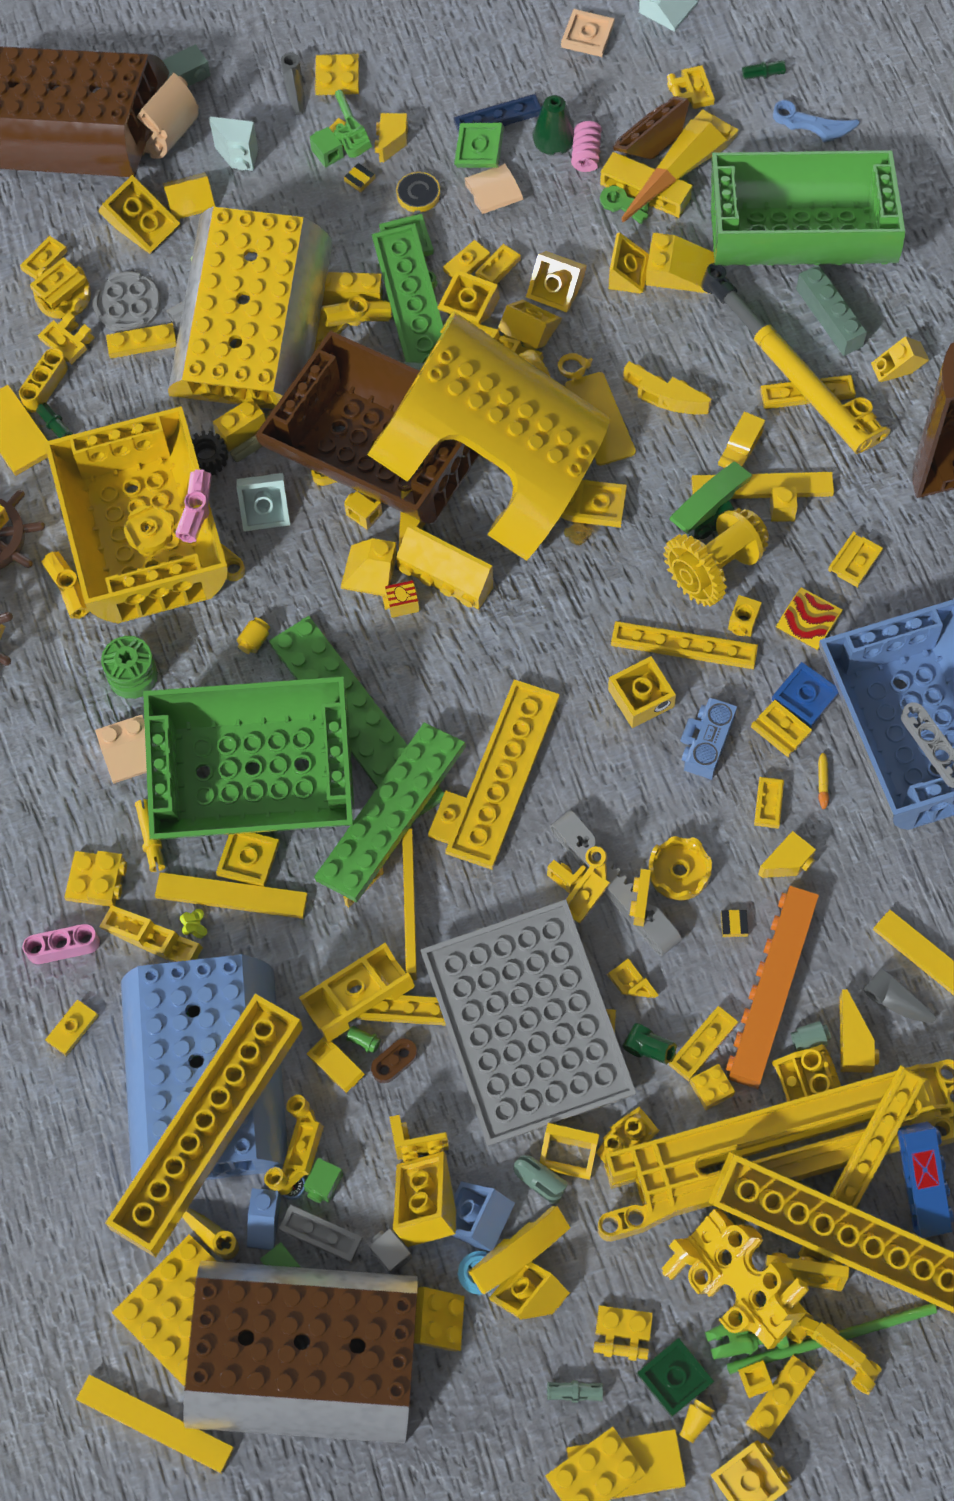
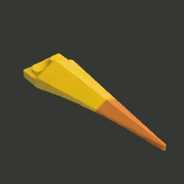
[622,109,739,222]

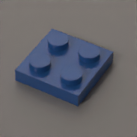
[771,662,839,728]

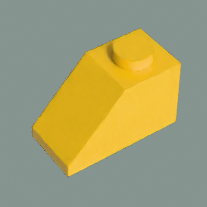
[758,831,816,878]

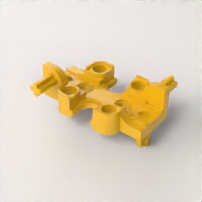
[661,1209,809,1349]

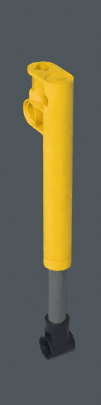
[701,263,891,454]

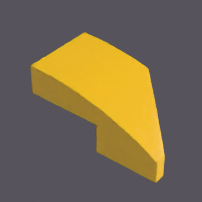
[607,958,659,998]

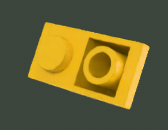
[375,113,408,163]
[871,336,929,382]

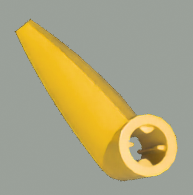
[182,1207,239,1260]

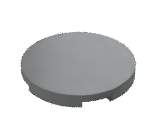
[93,272,161,332]

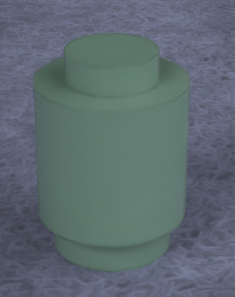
[790,1021,831,1052]

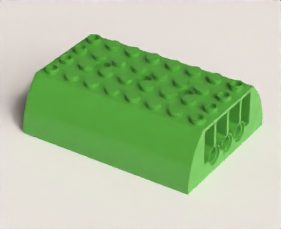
[711,150,905,266]
[143,677,355,840]

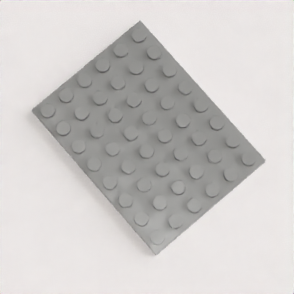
[420,899,636,1147]

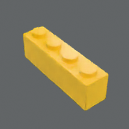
[600,152,692,218]
[322,272,383,305]

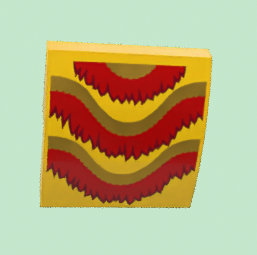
[776,587,843,651]

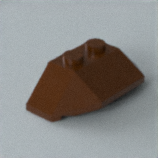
[613,96,689,159]

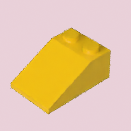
[98,175,180,254]
[645,232,714,294]
[393,1151,456,1247]

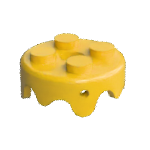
[33,266,91,319]
[648,836,712,900]

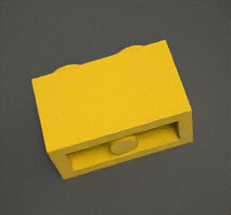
[213,398,265,451]

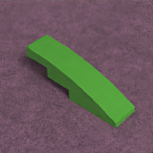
[669,461,752,534]

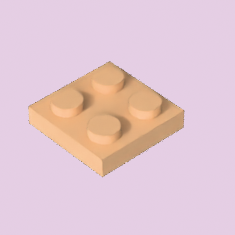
[561,9,614,57]

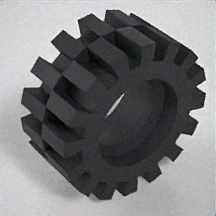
[191,431,228,475]

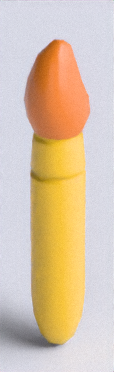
[818,753,829,809]

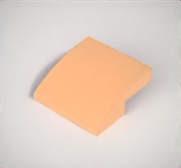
[465,164,523,214]

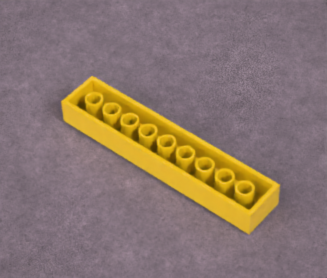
[105,994,303,1258]
[708,1152,954,1313]

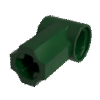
[622,1023,677,1065]

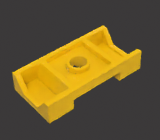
[299,943,415,1042]

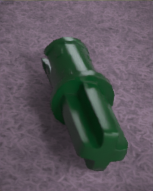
[742,60,786,80]
[36,403,73,438]

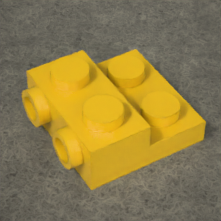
[64,851,127,907]
[711,1440,792,1501]

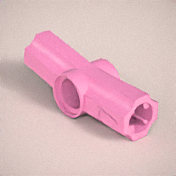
[175,470,212,543]

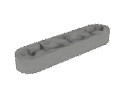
[901,702,954,788]

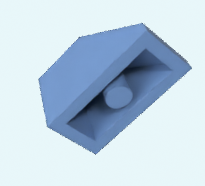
[247,1188,281,1250]

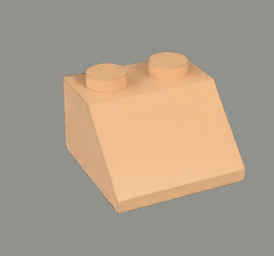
[95,715,147,784]

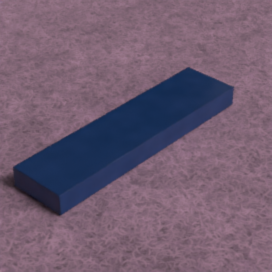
[454,94,542,134]

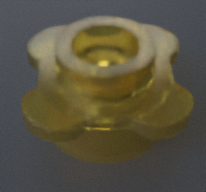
[564,522,592,545]

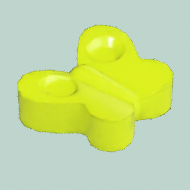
[180,909,208,939]

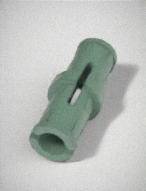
[547,1380,603,1403]

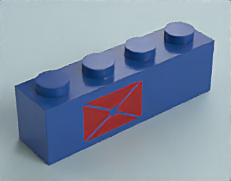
[897,1121,954,1238]

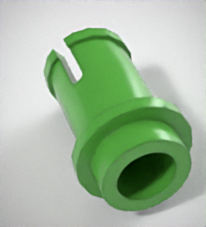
[346,1025,381,1053]

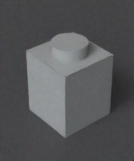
[369,1229,412,1274]

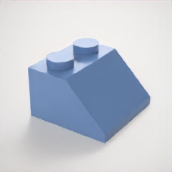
[451,1182,515,1251]

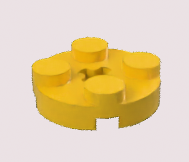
[124,505,173,554]

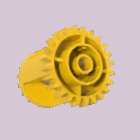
[663,508,769,607]

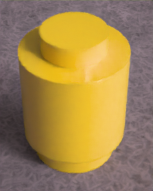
[236,617,270,654]

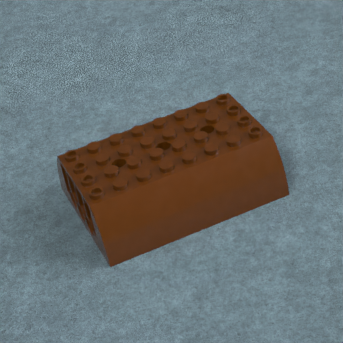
[0,46,170,177]
[255,331,480,524]

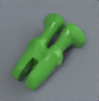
[705,1299,789,1360]

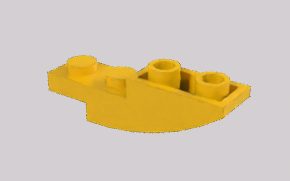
[623,361,712,415]

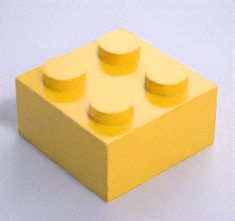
[689,1064,735,1111]

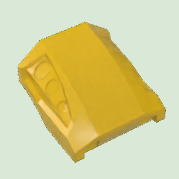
[771,1044,841,1102]

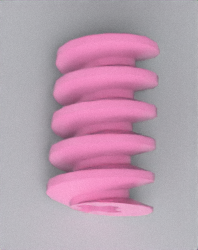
[571,121,602,172]

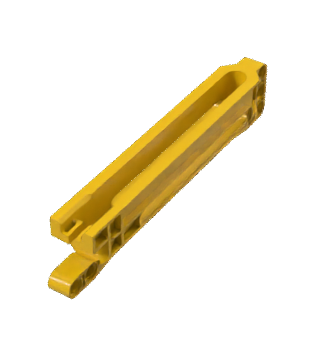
[598,1059,954,1242]

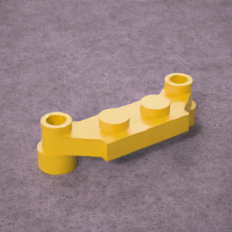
[566,846,611,923]
[264,1094,324,1195]
[786,1312,882,1395]

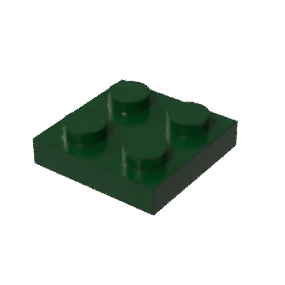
[636,1338,714,1418]

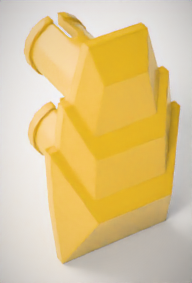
[596,1106,659,1164]

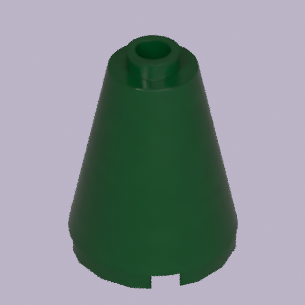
[532,95,575,155]

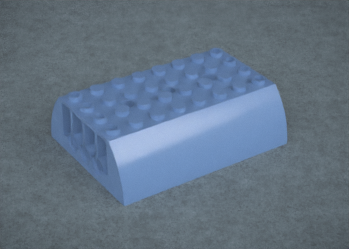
[121,954,288,1182]

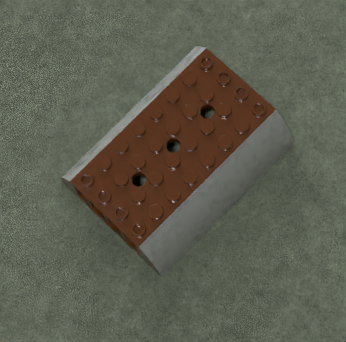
[184,1261,418,1444]

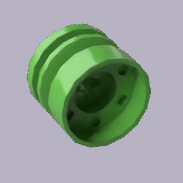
[101,636,158,699]

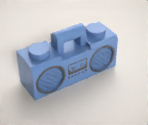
[680,698,737,780]

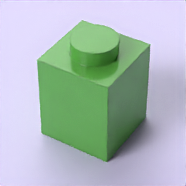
[310,127,344,168]
[303,1158,343,1203]

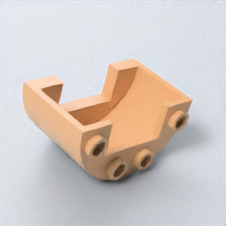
[137,73,199,159]

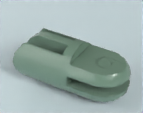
[513,1155,568,1205]

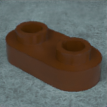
[371,1039,417,1083]

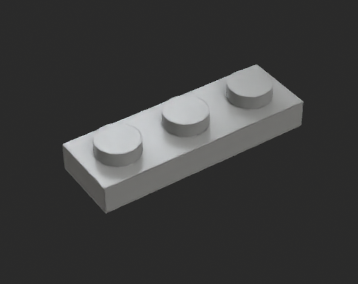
[278,1205,363,1263]

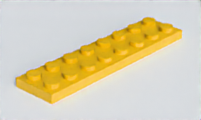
[445,679,560,870]

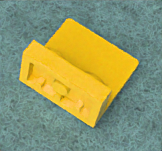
[389,1115,449,1162]

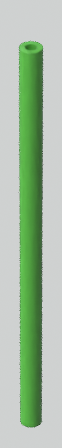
[726,1303,937,1374]

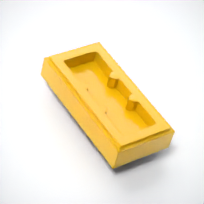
[443,240,490,278]
[475,243,521,284]
[754,777,784,829]
[428,791,466,844]
[45,999,98,1057]

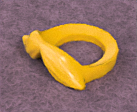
[558,353,593,382]

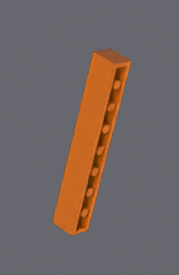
[726,886,819,1089]

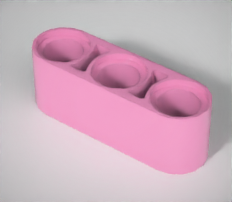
[23,924,100,964]

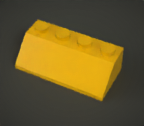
[396,524,493,610]

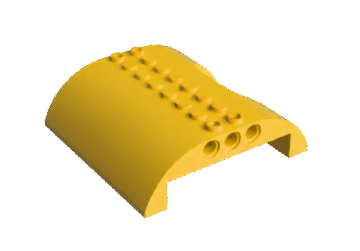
[367,311,610,561]

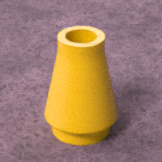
[679,1399,715,1444]

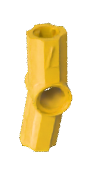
[320,296,391,327]
[41,551,90,619]

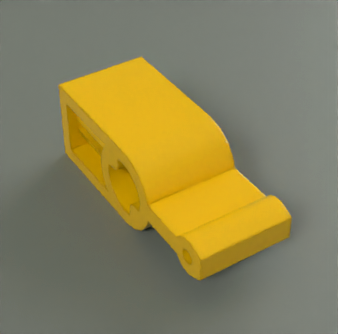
[718,411,765,468]

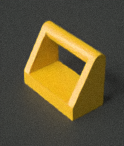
[539,1123,599,1180]

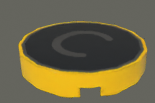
[396,172,440,212]

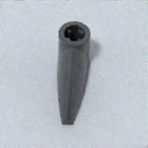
[281,52,304,116]
[863,970,937,1023]

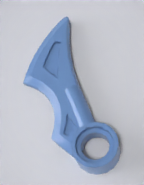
[773,100,859,142]

